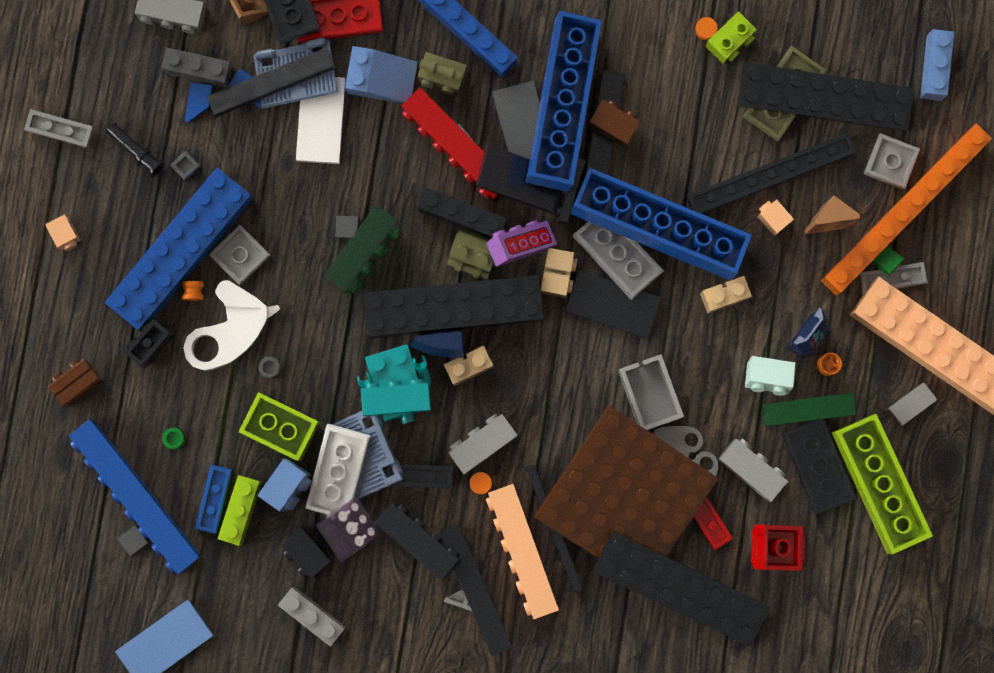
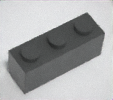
[161,47,233,88]

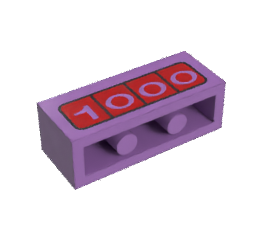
[486,220,557,267]

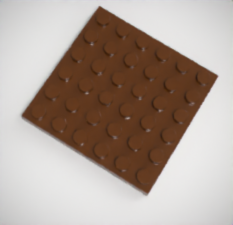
[534,405,719,558]

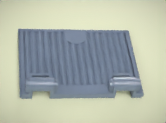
[253,38,338,109]
[323,411,404,502]

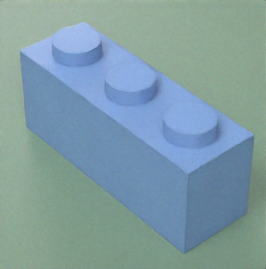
[920,29,954,101]

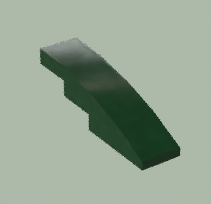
[762,393,856,426]

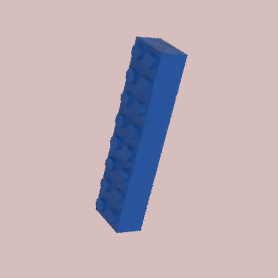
[526,11,602,192]
[570,167,752,281]
[104,168,254,332]

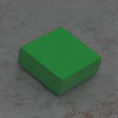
[872,246,904,276]

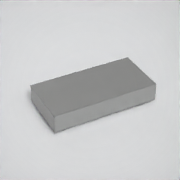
[888,382,937,426]

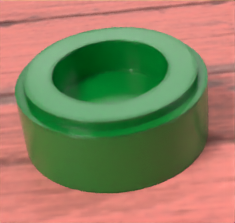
[162,427,185,450]

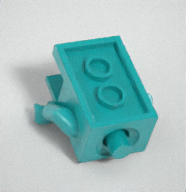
[357,344,431,424]

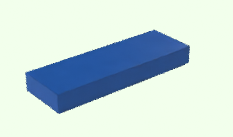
[195,465,233,534]

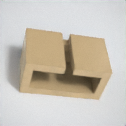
[540,248,577,298]
[700,276,752,314]
[444,346,493,386]

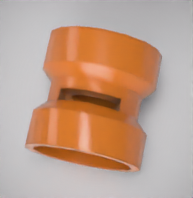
[817,353,842,376]

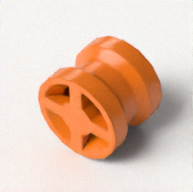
[182,281,204,301]

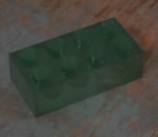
[324,205,400,296]

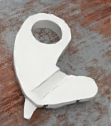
[183,280,280,371]

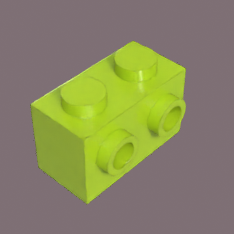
[705,11,757,64]

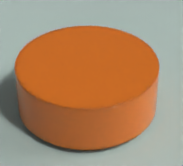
[695,17,717,40]
[470,472,492,494]

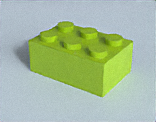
[239,392,320,462]

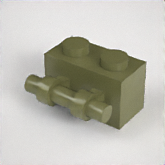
[418,52,467,95]
[447,227,494,280]

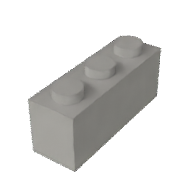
[135,0,207,34]
[449,414,518,475]
[717,439,788,502]
[278,587,346,647]

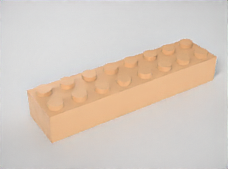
[850,277,994,415]

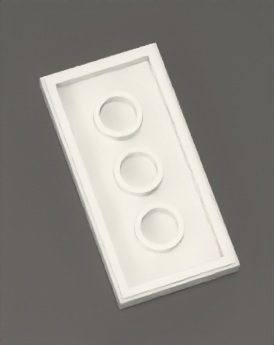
[296,77,346,164]
[306,424,370,520]

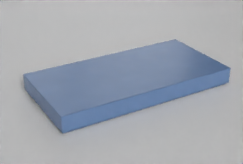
[115,599,214,673]

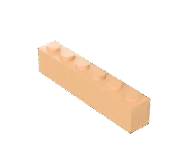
[486,484,558,619]

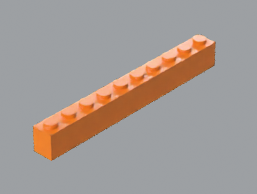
[821,123,992,296]

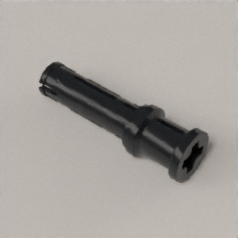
[106,123,165,177]

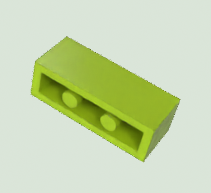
[218,475,262,546]

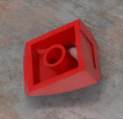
[750,524,806,571]

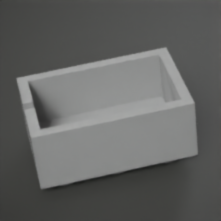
[618,354,684,430]

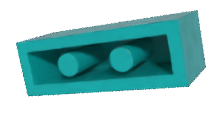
[361,379,431,417]

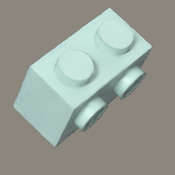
[745,356,795,396]

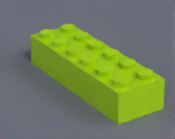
[832,414,933,554]

